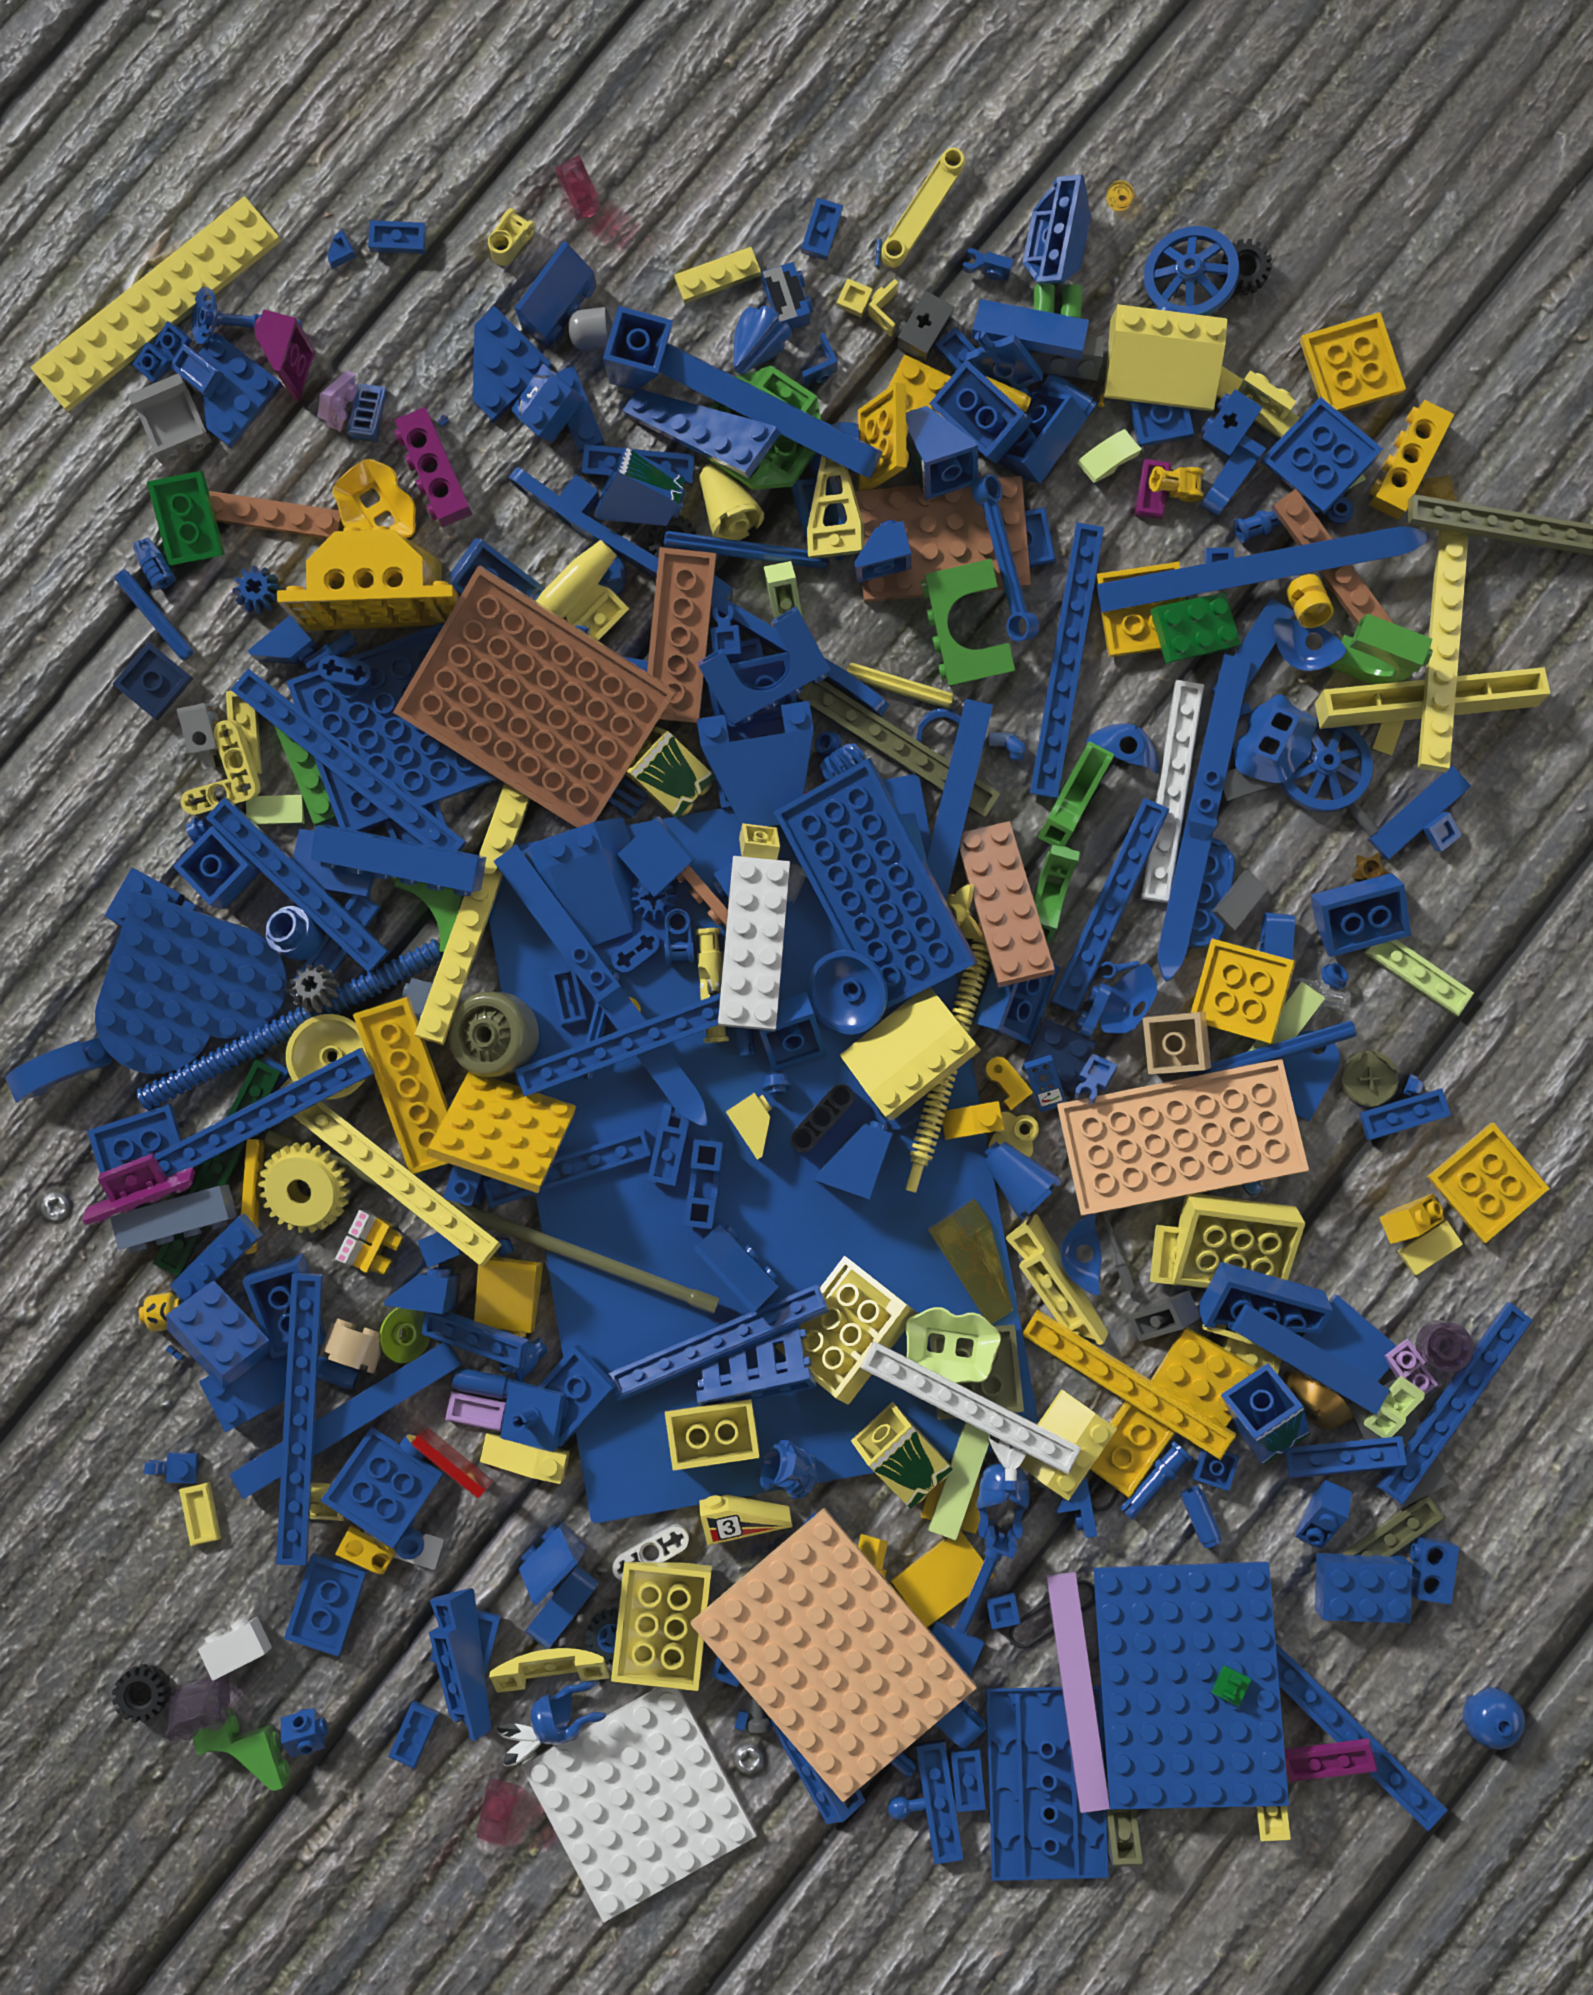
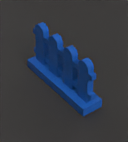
[696,1325,817,1406]

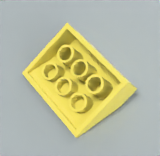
[1104,304,1227,411]
[840,987,981,1121]
[1173,1194,1305,1288]
[775,1256,918,1405]
[611,1562,712,1691]

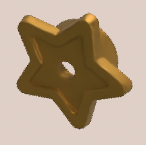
[1352,853,1389,880]

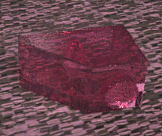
[555,155,600,221]
[477,1778,520,1845]

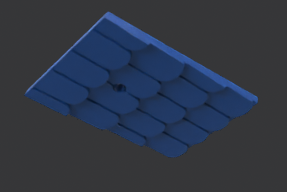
[986,1686,1109,1881]

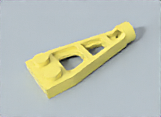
[807,455,865,559]

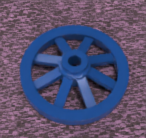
[1144,226,1240,316]
[1280,718,1373,812]

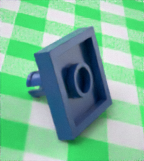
[501,1380,566,1452]

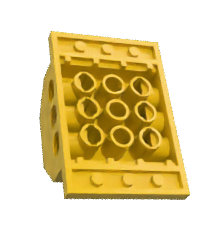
[277,526,460,631]

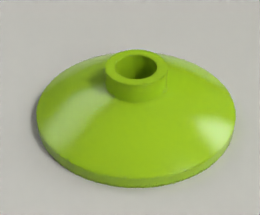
[380,1308,430,1363]

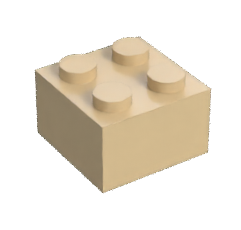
[1143,1011,1211,1074]

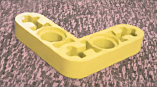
[181,719,261,815]

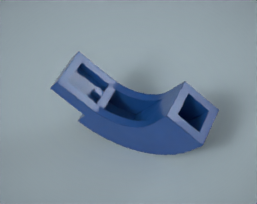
[5,1037,113,1103]

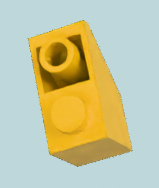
[1379,1193,1445,1244]

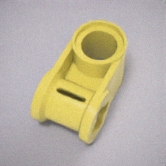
[488,208,536,266]

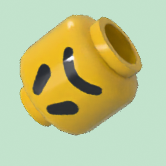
[139,1292,183,1332]

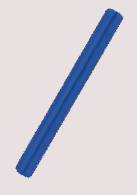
[664,531,829,569]
[1188,1021,1357,1077]

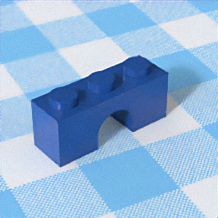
[683,1139,724,1229]

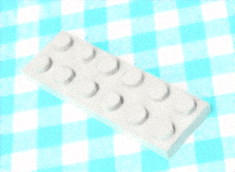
[718,856,790,1031]

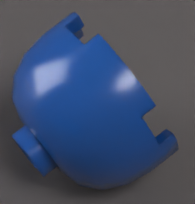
[1462,1687,1525,1750]

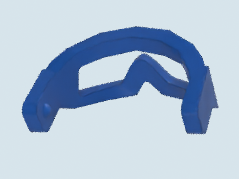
[916,708,961,742]

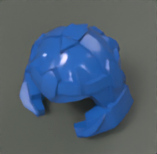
[760,1440,819,1499]

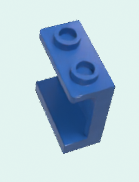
[443,1165,490,1206]

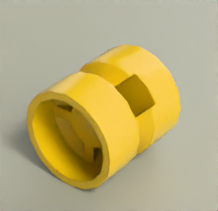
[1286,574,1334,628]

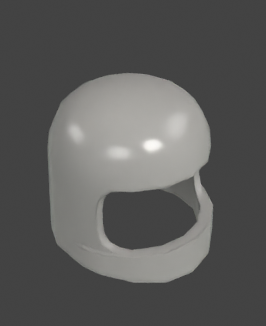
[568,307,613,351]

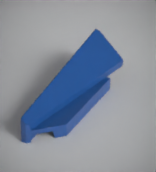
[428,1588,491,1741]

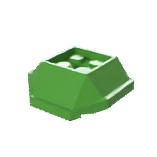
[707,366,821,490]

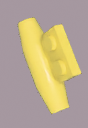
[536,540,629,641]

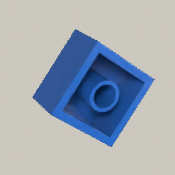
[173,826,261,909]

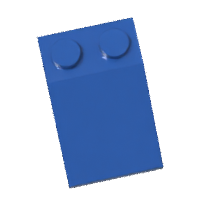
[929,360,1034,464]
[445,538,545,601]
[242,1254,326,1359]
[199,1353,287,1433]
[519,1522,587,1606]

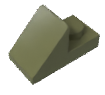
[1106,1805,1143,1867]

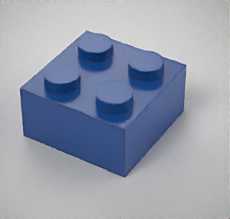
[1192,1448,1240,1491]

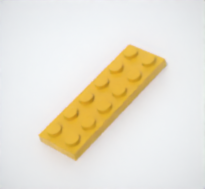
[353,996,449,1174]

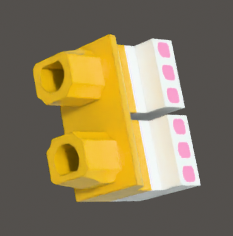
[335,1209,405,1275]

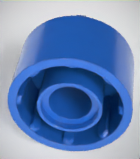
[266,906,323,961]

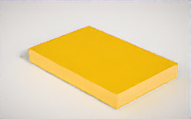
[1090,1400,1176,1498]
[891,1529,994,1627]

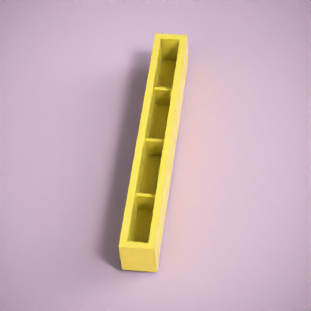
[1315,667,1550,729]

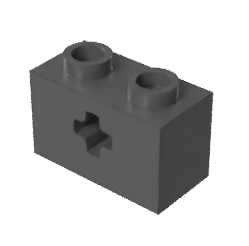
[895,291,954,363]

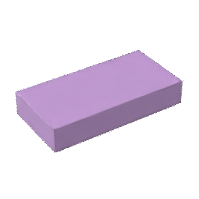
[445,1391,506,1431]

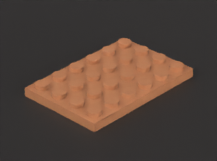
[855,476,1031,602]

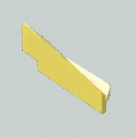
[1006,1214,1108,1345]

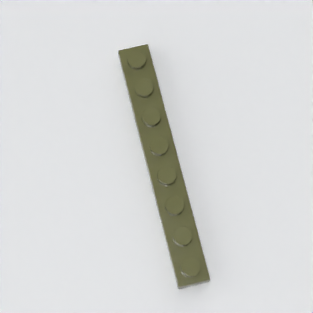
[1408,494,1593,555]
[797,680,1000,819]

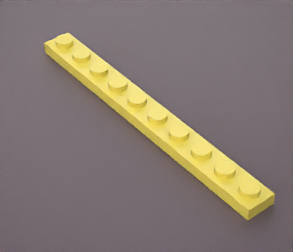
[1418,530,1468,773]
[415,783,531,1045]
[279,1077,501,1268]

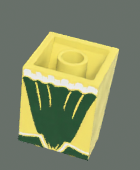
[625,726,715,818]
[851,1402,953,1509]

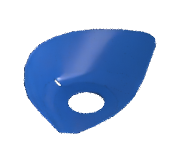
[1274,617,1346,671]
[1086,723,1159,774]
[1100,964,1157,1033]
[1061,1214,1101,1295]

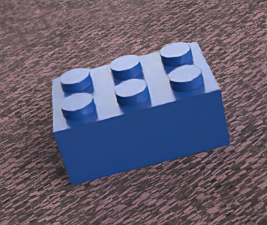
[166,1280,269,1390]
[1315,1553,1412,1623]

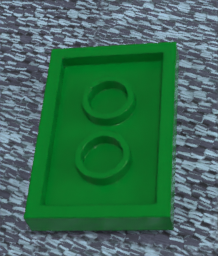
[147,470,225,566]
[1150,592,1241,664]

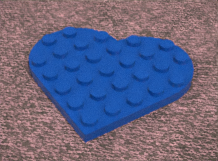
[95,891,287,1074]

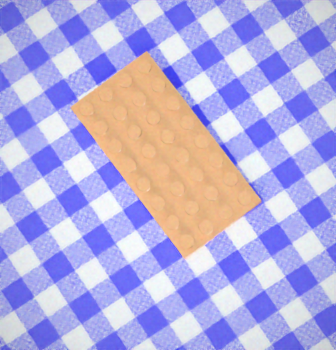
[1057,1059,1309,1216]

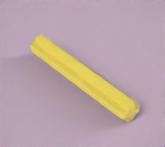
[847,663,953,709]

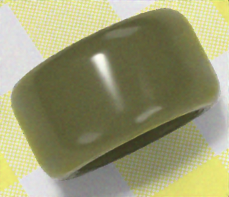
[448,991,539,1077]

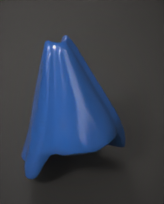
[733,306,792,375]

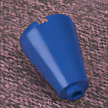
[984,1141,1063,1220]

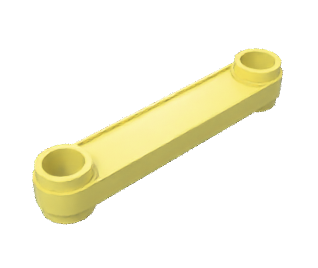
[881,148,965,268]

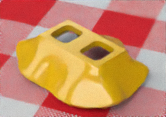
[332,459,416,538]

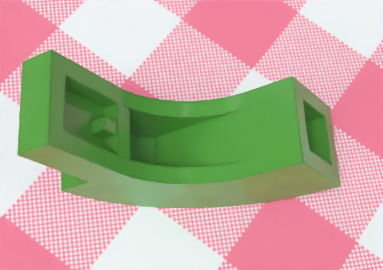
[1033,844,1080,943]

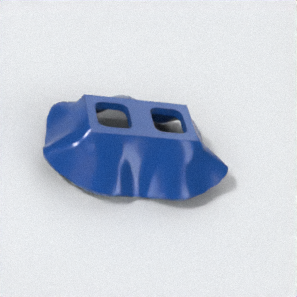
[1233,694,1317,783]

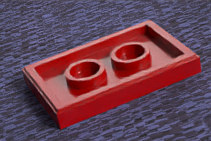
[411,1428,494,1498]

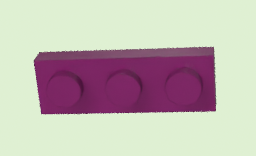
[1284,1738,1377,1782]

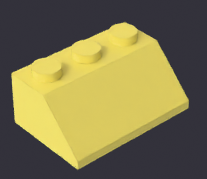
[1020,1389,1117,1501]
[665,1399,760,1470]

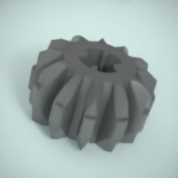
[289,964,340,1013]

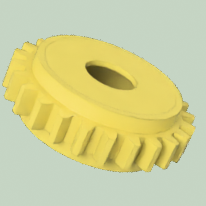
[258,1143,350,1233]

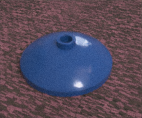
[807,950,888,1035]

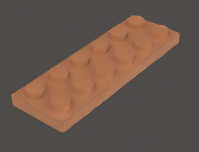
[647,547,716,723]
[958,821,1055,987]

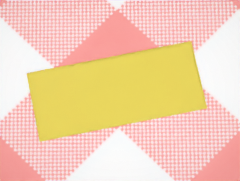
[1372,720,1405,756]

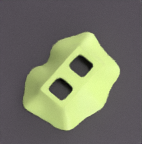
[906,1307,1001,1384]

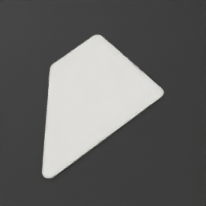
[394,1534,444,1570]

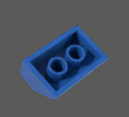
[515,241,596,348]
[998,388,1088,484]
[1311,873,1411,957]
[973,964,1060,1046]
[693,1223,779,1313]
[384,1266,462,1314]

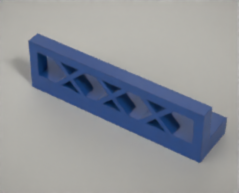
[770,1720,865,1824]

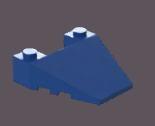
[697,701,814,827]

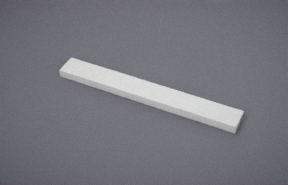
[1140,680,1204,904]
[860,1341,1081,1474]

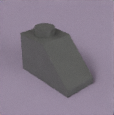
[1128,1291,1201,1342]

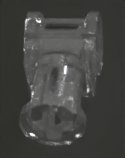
[1295,978,1351,1015]

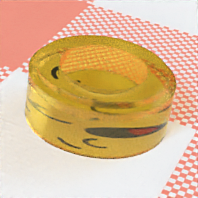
[1106,180,1134,211]

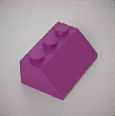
[254,309,316,402]

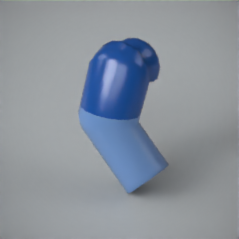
[988,732,1026,761]

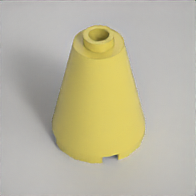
[700,463,764,540]

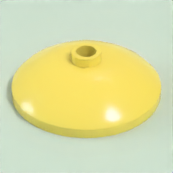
[286,1014,370,1099]

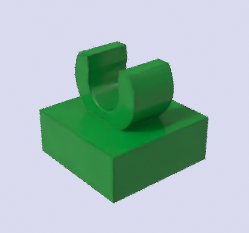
[1211,1664,1251,1707]

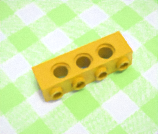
[1368,400,1455,520]

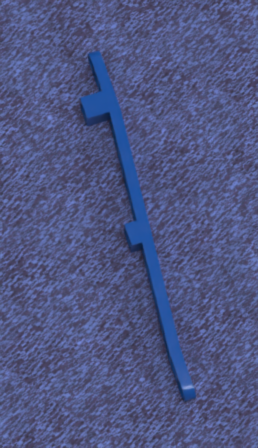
[508,467,890,717]

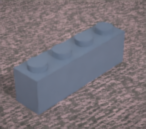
[110,1184,237,1253]

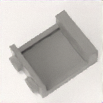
[128,373,212,463]

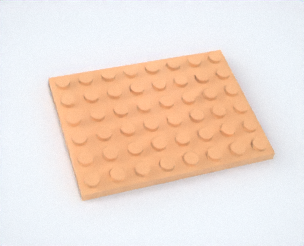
[691,1508,977,1802]

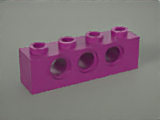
[394,407,473,528]

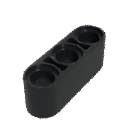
[790,1084,854,1152]

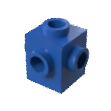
[281,1708,328,1758]

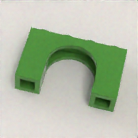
[921,559,1015,686]
[1328,613,1433,685]

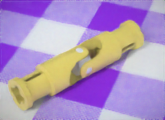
[695,928,729,1043]

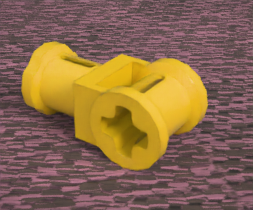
[1149,466,1204,502]

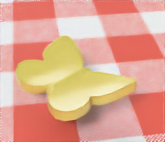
[946,884,983,939]

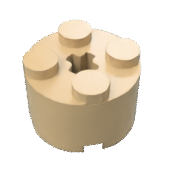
[319,1318,382,1374]

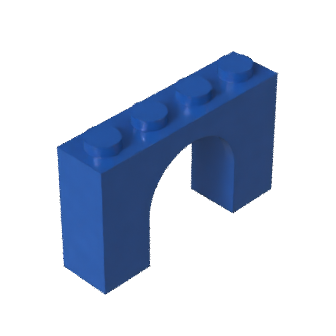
[698,606,831,725]

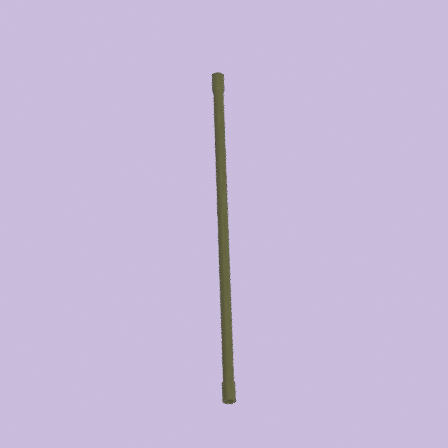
[264,1129,720,1314]

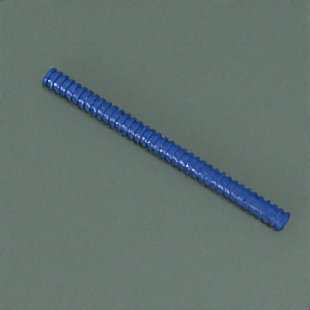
[137,938,443,1111]

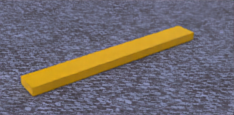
[1022,1309,1236,1460]

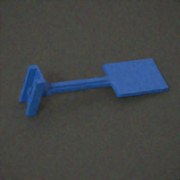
[931,1519,1017,1677]

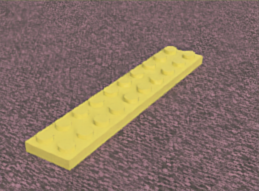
[30,196,281,412]

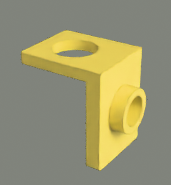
[868,279,899,337]

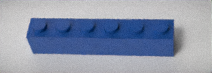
[310,825,486,896]

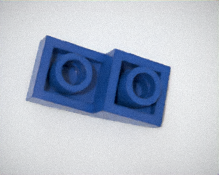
[132,321,193,383]

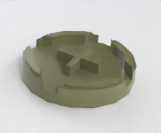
[1340,1051,1399,1107]

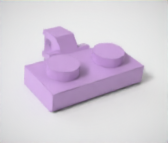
[317,371,357,432]

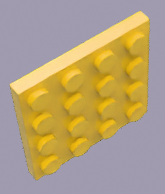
[427,1072,576,1193]

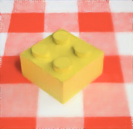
[739,823,780,860]

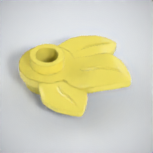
[988,1112,1039,1158]

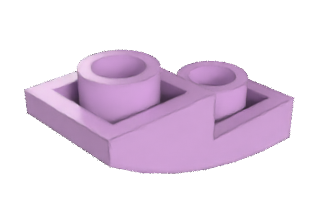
[1384,1339,1438,1394]

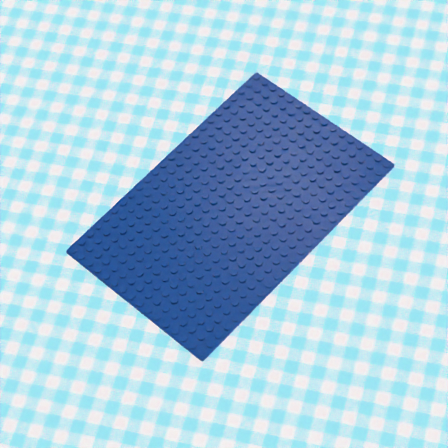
[489,774,1039,1523]

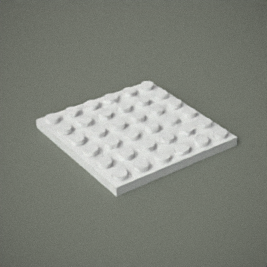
[521,1687,757,1923]

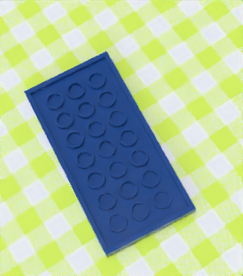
[774,758,978,1009]

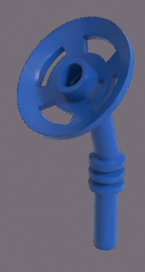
[192,287,303,345]

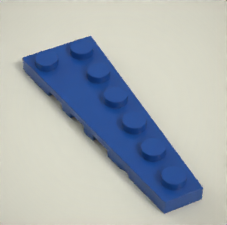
[622,389,781,478]

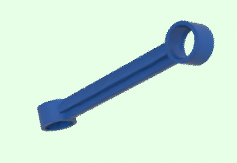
[971,474,1039,641]

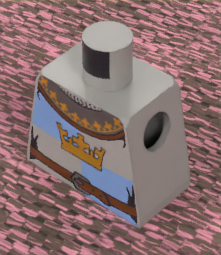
[177,703,220,770]

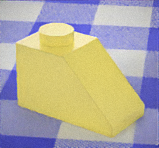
[726,1093,772,1160]

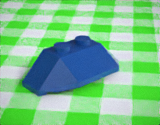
[1022,174,1091,284]

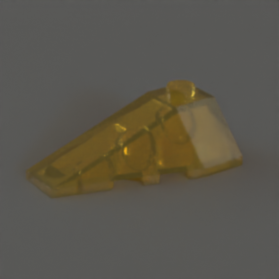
[927,1198,1013,1324]

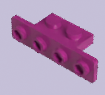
[82,1153,195,1225]

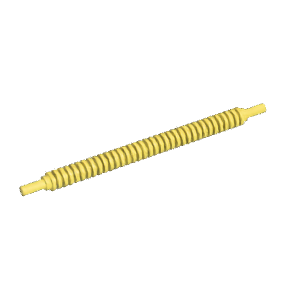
[905,920,990,1193]

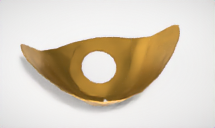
[1284,1371,1353,1430]

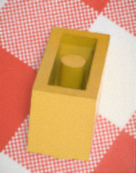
[941,1101,1004,1140]

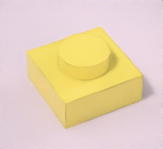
[836,278,873,318]

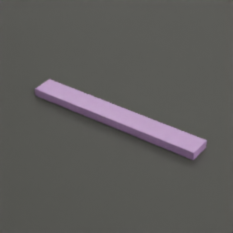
[1046,1572,1110,1813]

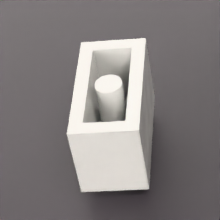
[198,1617,272,1681]

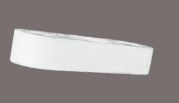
[612,1524,689,1581]

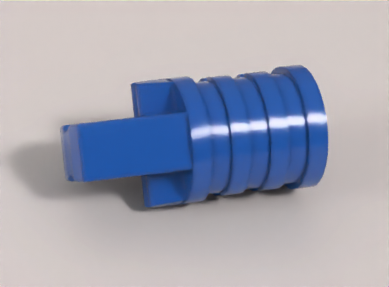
[133,537,176,590]

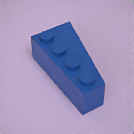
[1198,1262,1333,1333]

